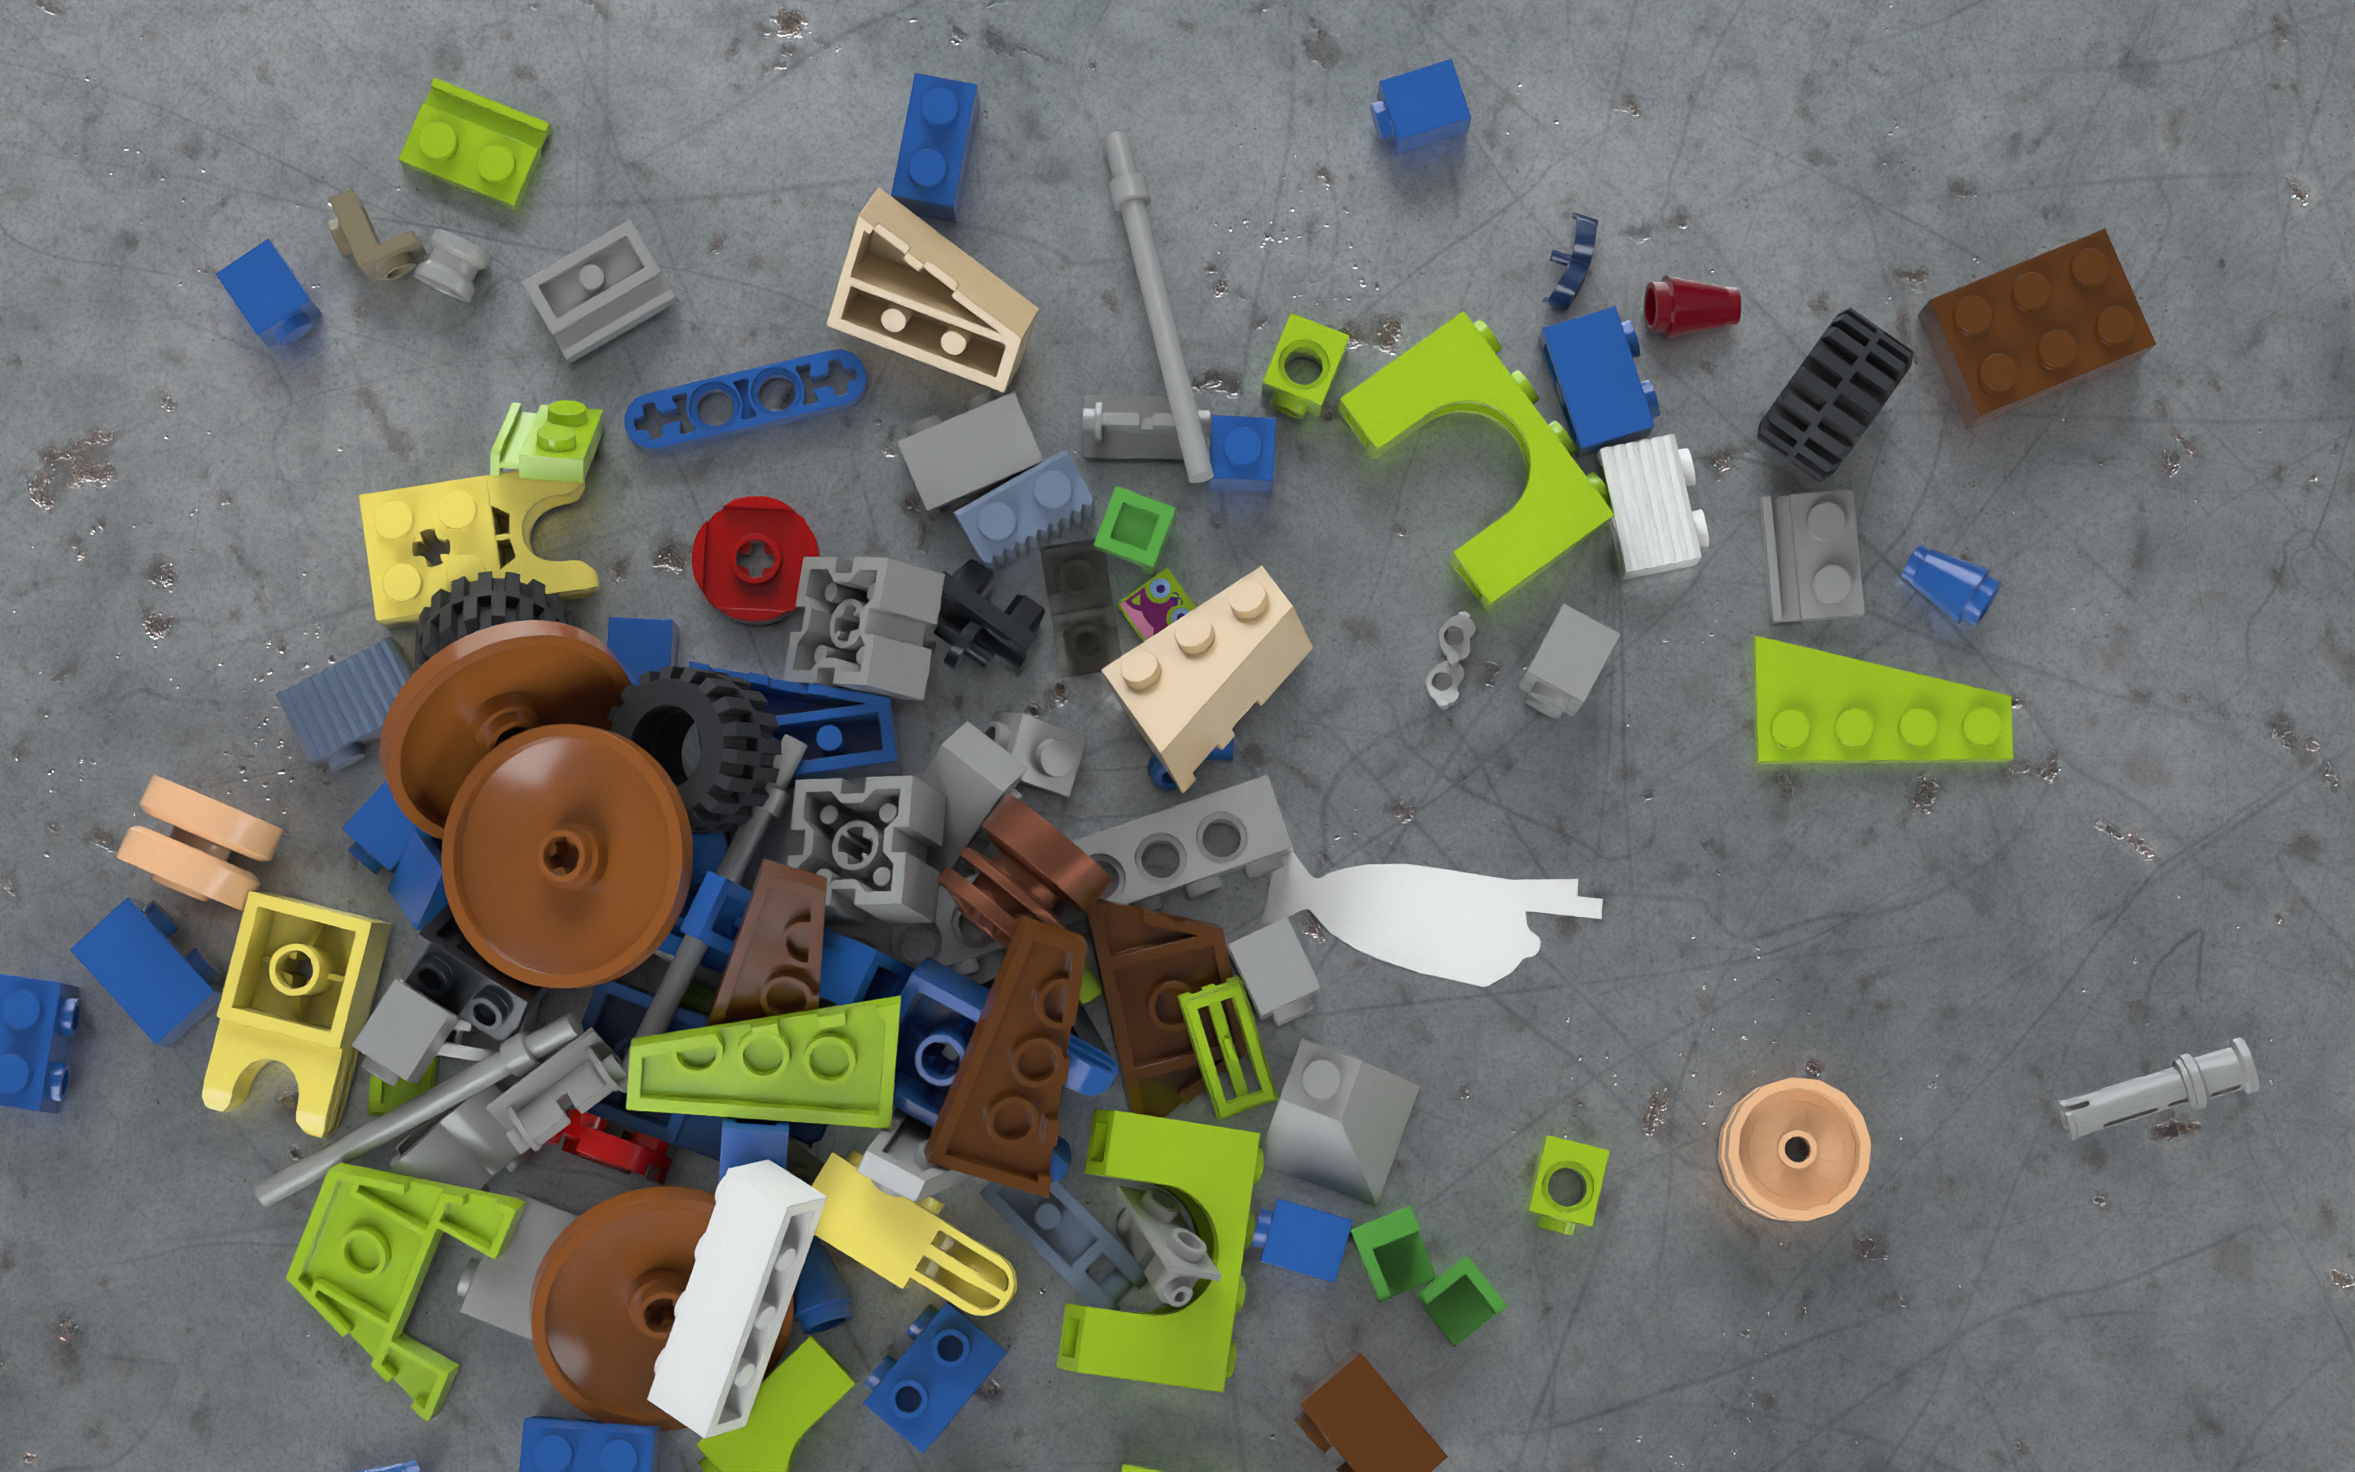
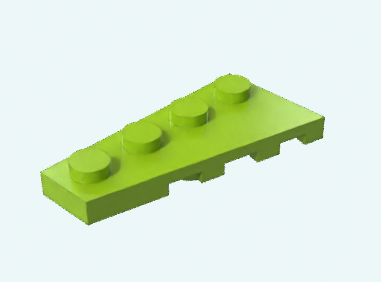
[1752,635,2014,764]
[626,996,901,1129]

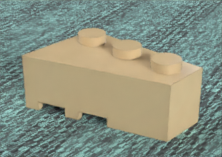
[826,187,1039,393]
[1101,566,1313,794]

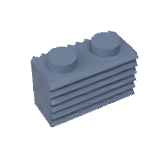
[954,450,1095,575]
[276,637,414,771]

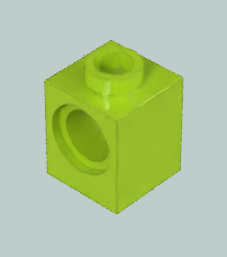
[1261,313,1350,419]
[1524,1135,1610,1236]

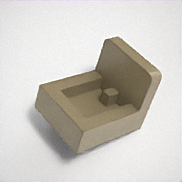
[327,189,427,281]

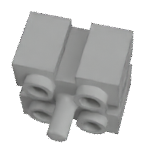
[783,557,945,701]
[787,776,946,925]

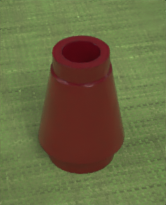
[1644,275,1741,339]

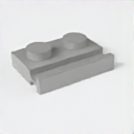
[521,218,679,364]
[1759,489,1865,625]

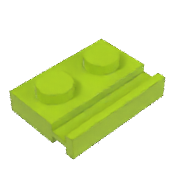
[398,77,552,211]
[490,400,603,483]

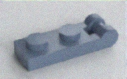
[979,1181,1148,1310]

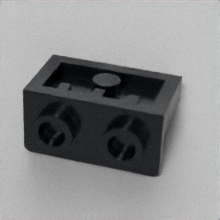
[401,903,551,1043]

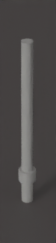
[1103,131,1214,483]
[618,734,808,1094]
[255,1012,584,1207]

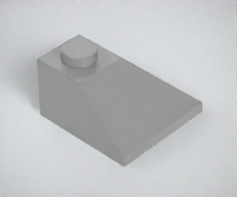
[1261,1038,1420,1207]

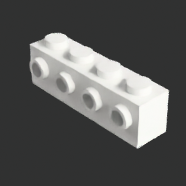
[647,1159,827,1439]

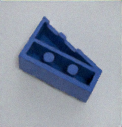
[689,661,902,788]

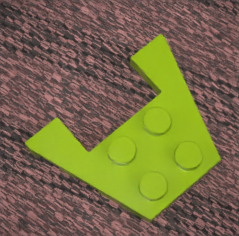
[286,1162,527,1422]

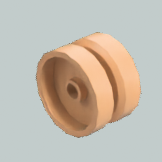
[116,774,285,912]
[1718,1077,1871,1222]

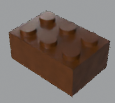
[1918,229,2156,430]
[1294,1350,1448,1472]

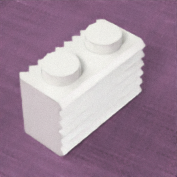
[1595,434,1709,580]

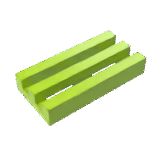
[1177,975,1278,1120]

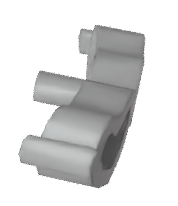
[1425,611,1477,710]

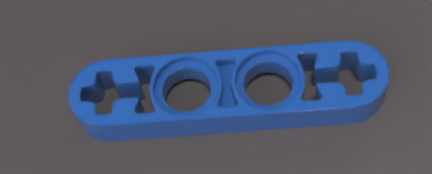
[624,349,868,454]

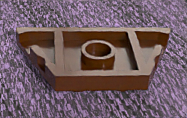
[1085,898,1248,1118]

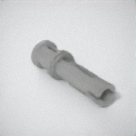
[2057,1037,2260,1141]

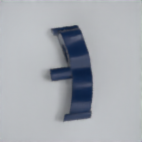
[1542,211,1598,311]

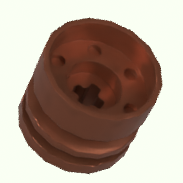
[937,793,1113,950]

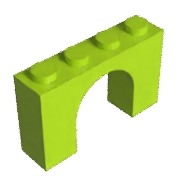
[1338,310,1615,612]
[1056,1109,1264,1393]
[696,1335,859,1472]

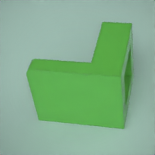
[1093,486,1176,577]
[1349,1205,1436,1303]
[1413,1255,1508,1347]

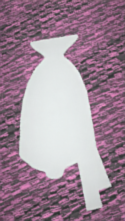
[1261,851,1603,987]

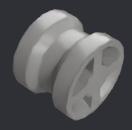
[413,229,492,302]

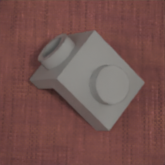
[982,711,1087,797]

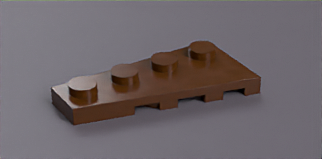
[704,859,827,1124]
[924,916,1088,1198]

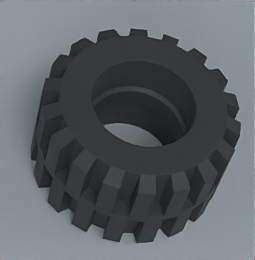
[1757,307,1914,482]
[414,571,575,673]
[607,666,782,834]

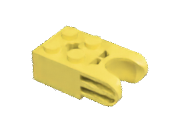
[359,470,600,631]
[202,891,392,1139]
[811,1149,1018,1316]

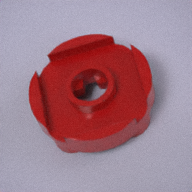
[692,496,821,625]
[545,1108,673,1185]

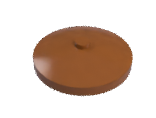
[380,620,632,840]
[441,724,693,988]
[529,1186,794,1431]

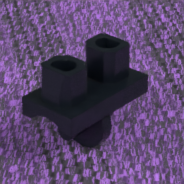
[933,559,1045,675]

